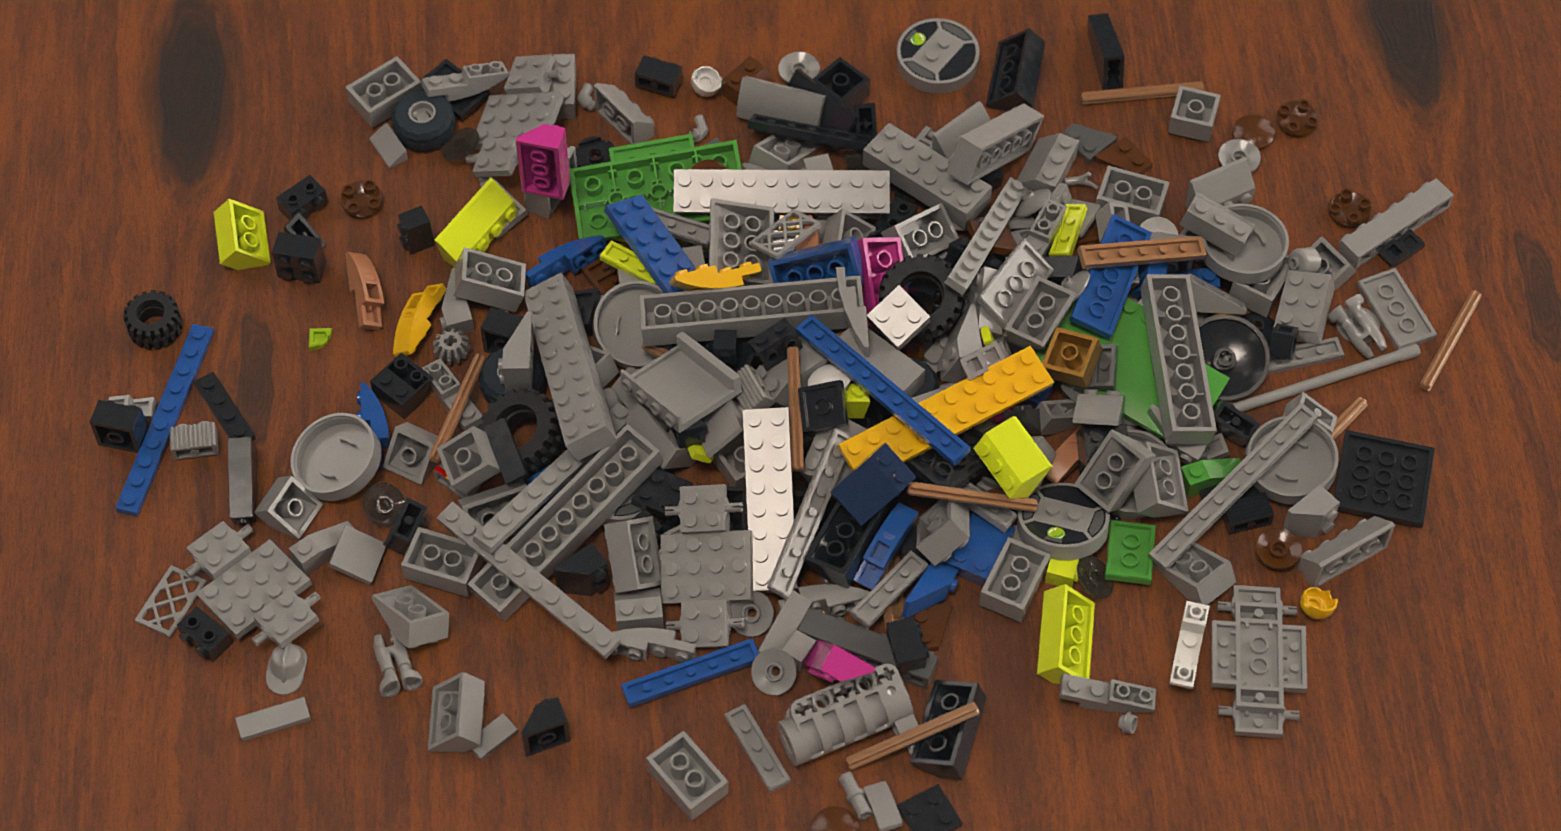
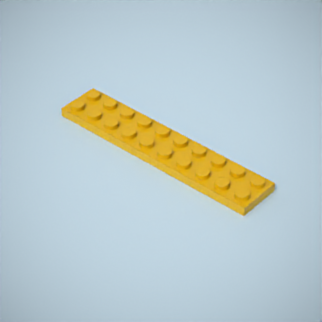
[837,345,1054,471]

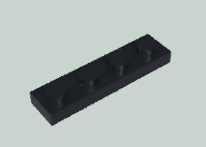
[194,372,256,441]

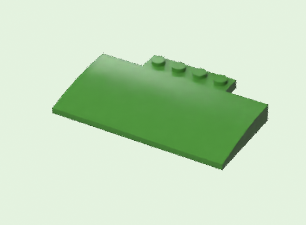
[569,134,742,240]
[1036,297,1230,440]

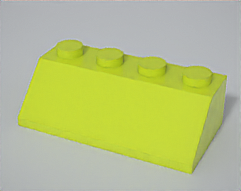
[435,177,518,268]
[1037,584,1095,684]

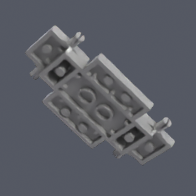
[466,54,565,177]
[661,484,753,648]
[185,521,321,649]
[1211,585,1307,738]

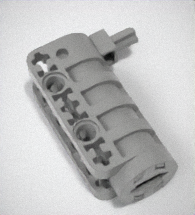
[777,663,919,766]

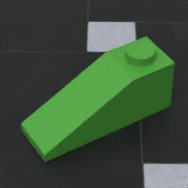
[1181,458,1241,499]

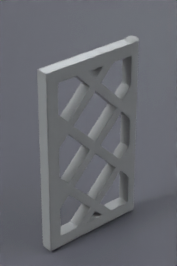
[749,209,822,260]
[135,565,207,638]

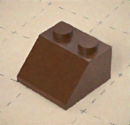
[722,56,776,106]

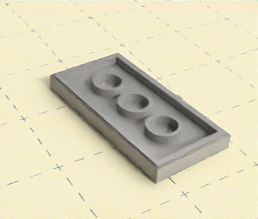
[975,239,1054,330]
[1356,268,1438,351]

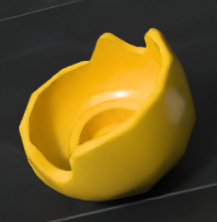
[1300,587,1338,620]

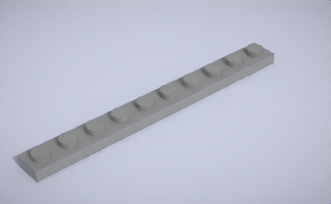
[944,177,1028,295]
[473,402,632,553]
[1149,403,1318,571]
[437,502,621,659]

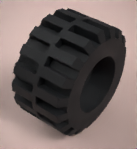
[123,290,183,350]

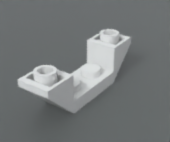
[1169,601,1210,689]

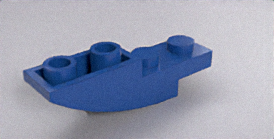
[525,235,607,288]
[357,382,391,469]
[853,502,919,590]

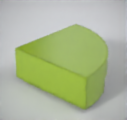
[309,328,332,351]

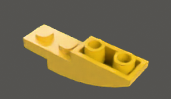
[670,262,762,291]
[393,283,447,357]

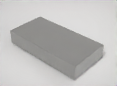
[471,714,518,761]

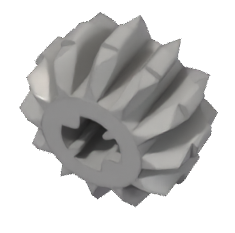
[432,328,470,366]

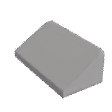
[369,123,408,169]

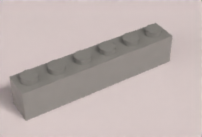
[1338,178,1454,269]

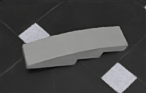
[836,267,869,357]

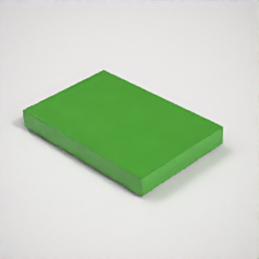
[1105,520,1156,585]

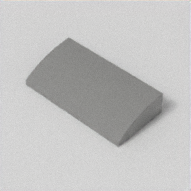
[736,76,826,126]

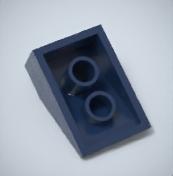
[830,443,916,526]

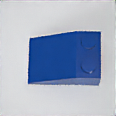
[945,512,1016,586]

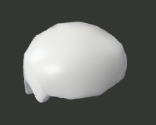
[691,66,722,97]

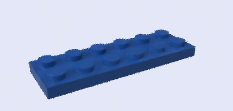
[604,195,696,293]
[1069,214,1152,339]

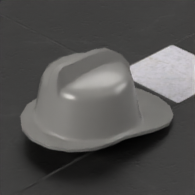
[266,642,307,695]

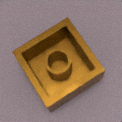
[1042,327,1103,388]

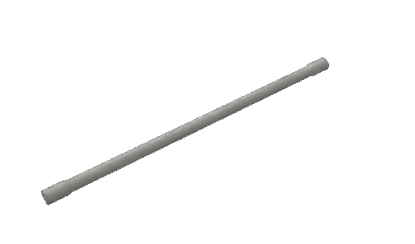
[1144,343,1421,439]

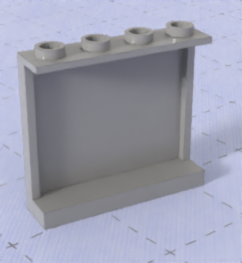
[620,331,742,433]

